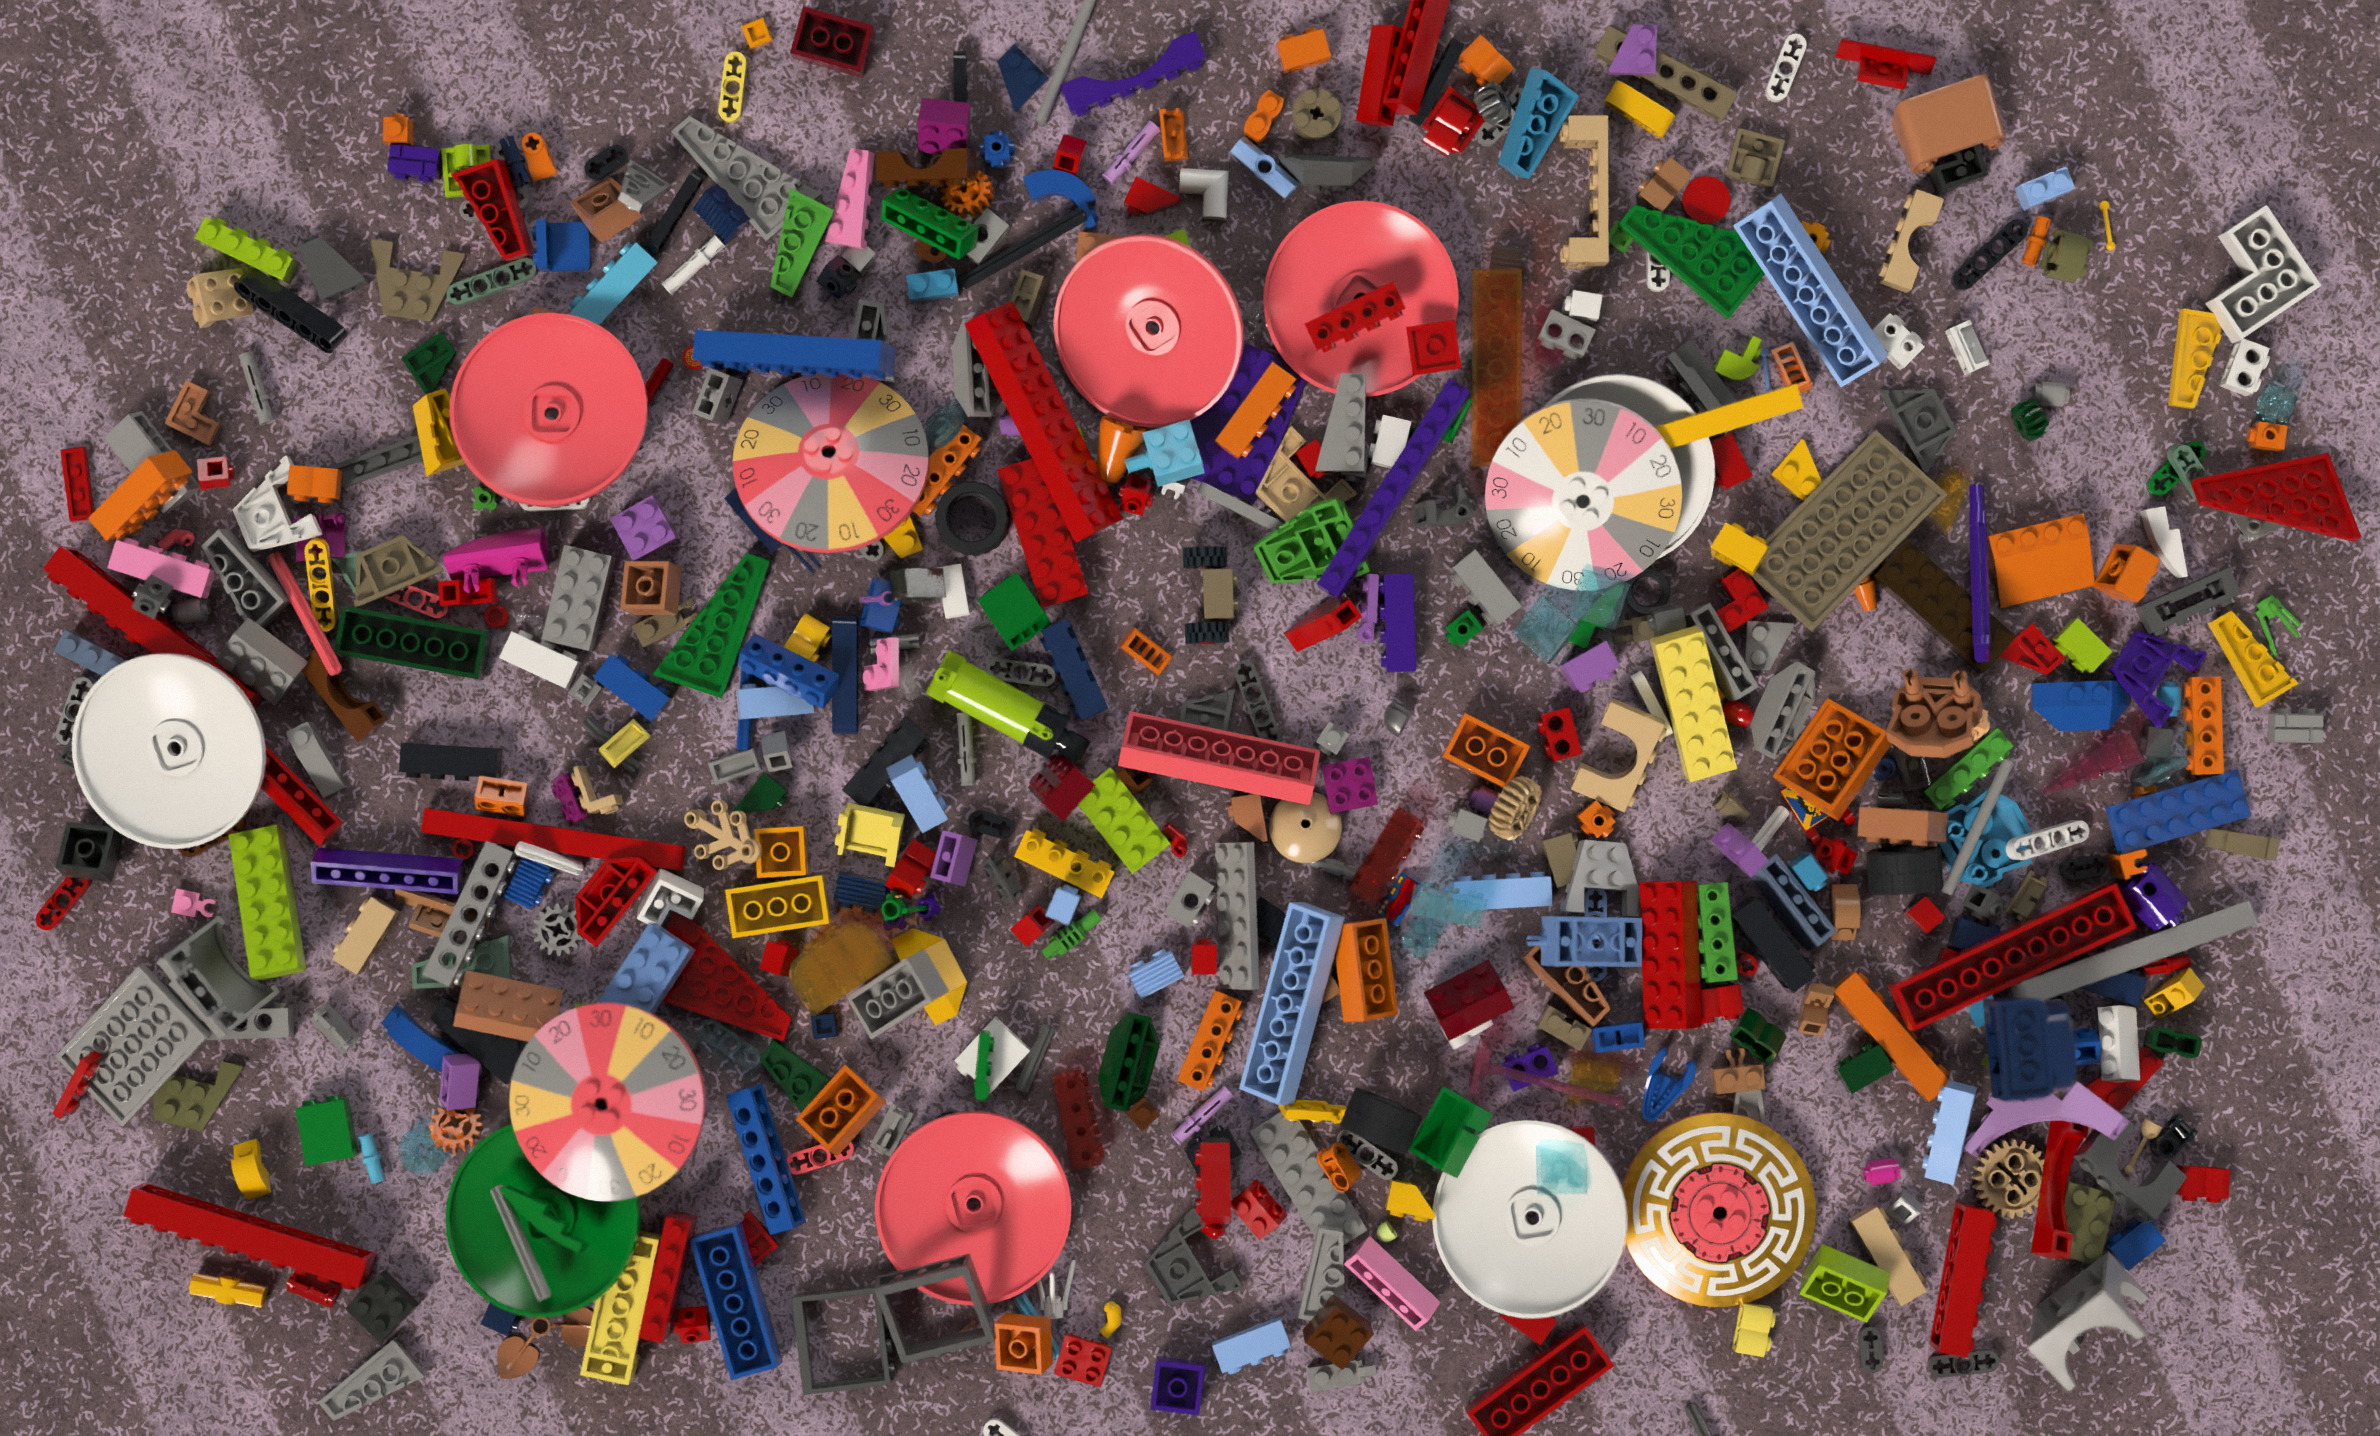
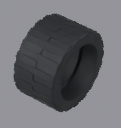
[935,481,1010,556]
[1866,845,1943,895]
[1340,1087,1423,1154]

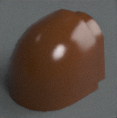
[914,239,947,263]

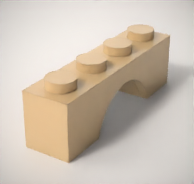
[1878,189,1944,293]

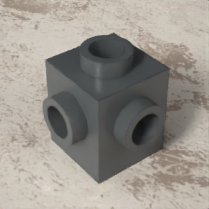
[132,575,174,619]
[1962,884,2006,922]

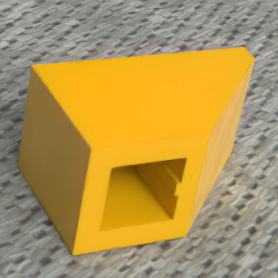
[2143,967,2205,1020]
[1385,1179,1435,1222]

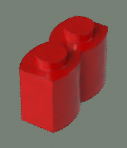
[1422,98,1474,157]
[1700,983,1744,1024]
[2175,1165,2230,1203]

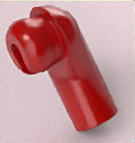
[1161,822,1187,858]
[1200,1224,1225,1239]

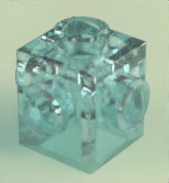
[2254,384,2298,424]
[1402,922,1437,958]

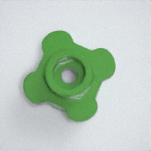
[473,486,497,510]

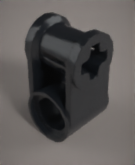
[2150,1113,2198,1158]

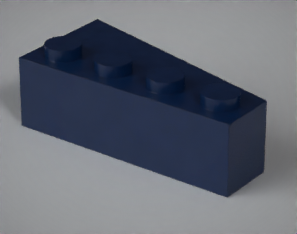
[1040,618,1109,721]

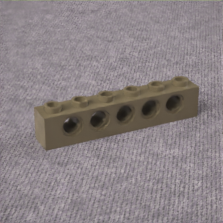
[1593,26,1738,123]

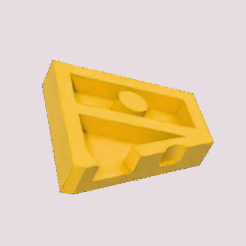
[1771,439,1822,502]

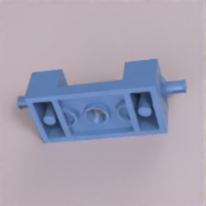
[1526,916,1642,967]

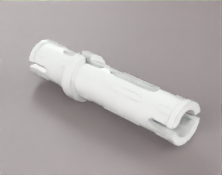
[661,235,726,295]

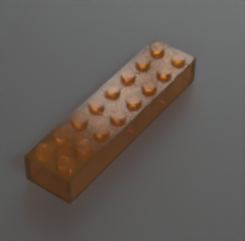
[1470,269,1522,466]

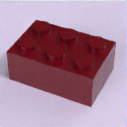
[790,6,876,78]
[1027,753,1096,822]
[1424,959,1514,1041]

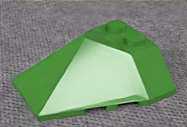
[1253,497,1370,583]

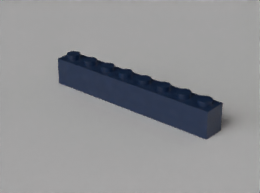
[1947,915,2146,1007]

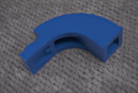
[1023,170,1099,232]
[381,1004,461,1073]

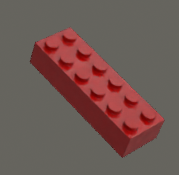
[997,458,1089,610]
[1639,881,1702,1029]
[1929,1201,1997,1358]
[1465,1322,1614,1436]

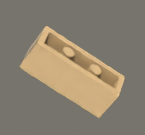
[332,896,400,975]

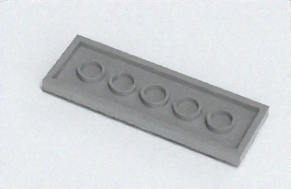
[1215,842,1260,990]
[1249,1111,1367,1245]

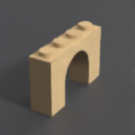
[1571,697,1667,812]

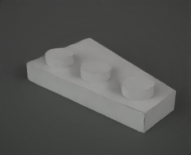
[618,159,671,213]

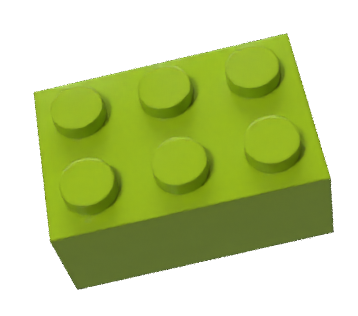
[1799,1244,1890,1323]

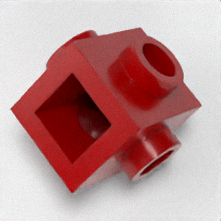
[1117,473,1154,516]
[1814,837,1858,875]
[673,1306,711,1343]

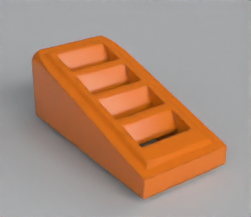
[1771,341,1813,394]
[1118,627,1173,676]

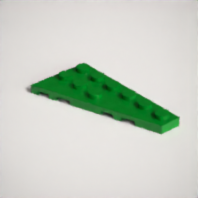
[652,553,770,698]

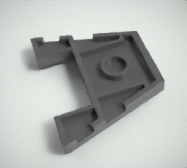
[1144,1205,1244,1305]

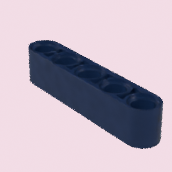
[832,615,858,735]

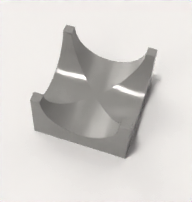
[2027,1252,2149,1392]

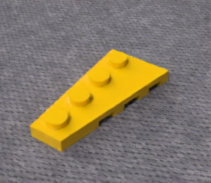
[2208,611,2299,708]

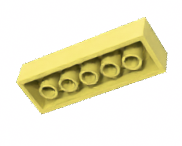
[1650,625,1737,782]

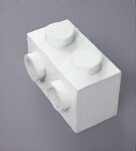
[1872,313,1924,370]

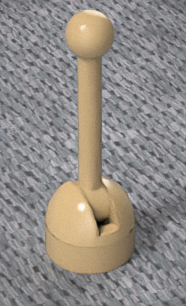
[2124,1118,2163,1175]

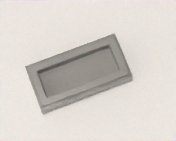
[708,747,762,786]

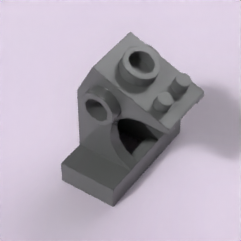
[1413,484,1476,529]

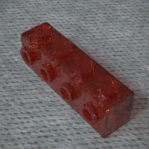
[1052,1067,1105,1171]

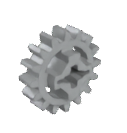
[532,903,585,956]

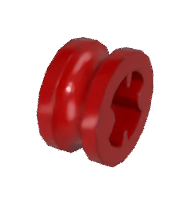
[452,838,476,860]

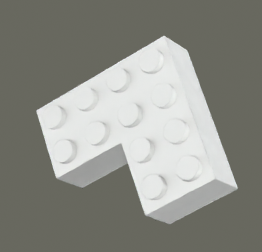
[2205,205,2321,343]

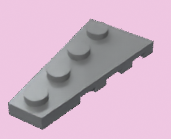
[1315,373,1366,472]
[1297,1224,1345,1321]

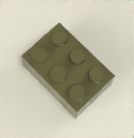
[2065,1180,2116,1264]

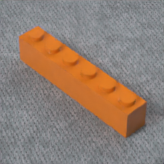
[1833,971,1950,1102]

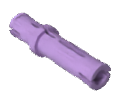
[1102,121,1160,185]
[1170,1085,1234,1146]

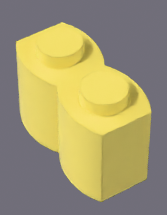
[1732,1303,1776,1357]

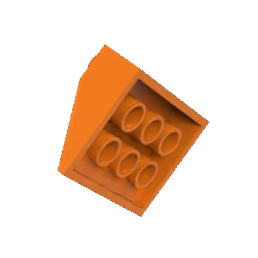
[1987,513,2095,608]
[1773,698,1892,821]

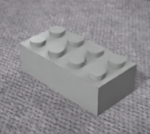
[541,545,616,652]
[847,949,949,1040]

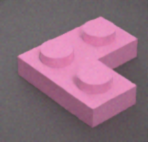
[862,637,899,691]

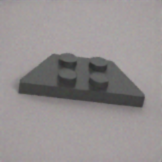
[1879,389,1957,474]

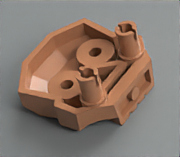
[1886,668,1983,758]

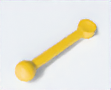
[2099,201,2116,251]

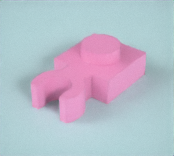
[171,888,218,917]

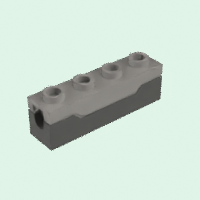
[1664,339,1737,436]

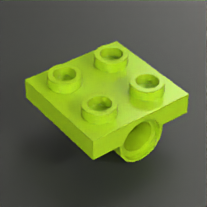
[441,144,492,198]

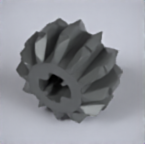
[1474,81,1511,125]

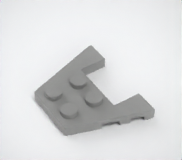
[1560,840,1640,918]

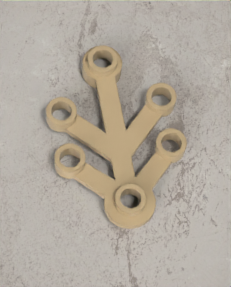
[684,800,762,870]

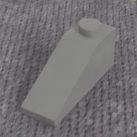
[285,722,346,798]

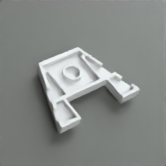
[233,455,323,552]

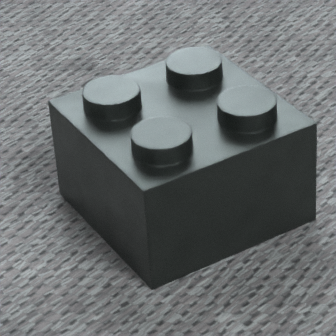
[55,822,123,882]
[345,1270,420,1343]

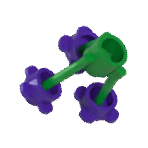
[882,887,941,931]

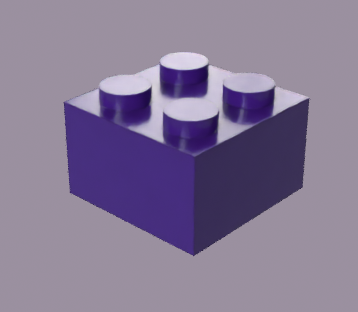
[1150,1356,1205,1415]

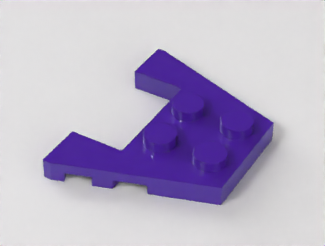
[2109,630,2207,729]

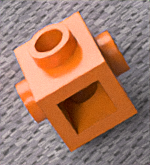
[1576,800,1616,838]

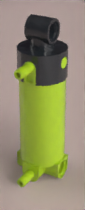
[925,650,1091,763]

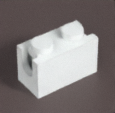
[1368,415,1412,469]

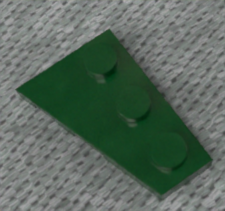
[759,1039,832,1112]

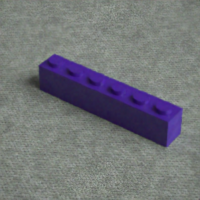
[311,848,464,894]

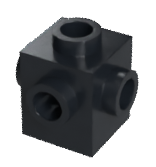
[816,255,860,300]

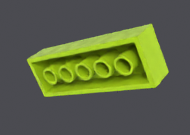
[228,825,307,981]

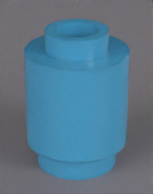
[2156,682,2182,717]

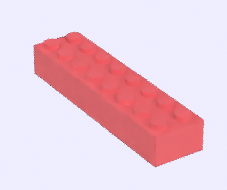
[1118,711,1320,805]

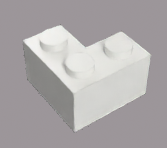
[637,868,704,926]

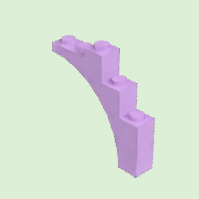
[1964,1081,2130,1157]

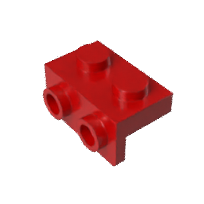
[1231,1179,1287,1240]

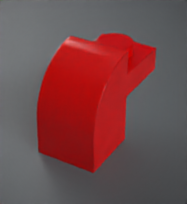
[438,578,498,606]

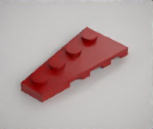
[2062,1046,2164,1130]

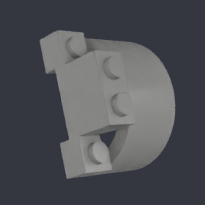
[157,916,279,1039]

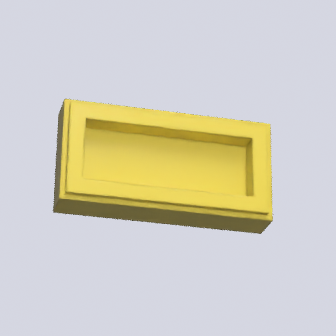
[598,718,651,768]

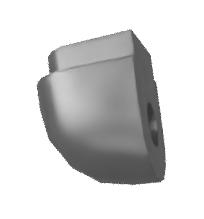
[1384,701,1414,737]

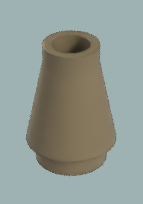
[1712,790,1750,823]

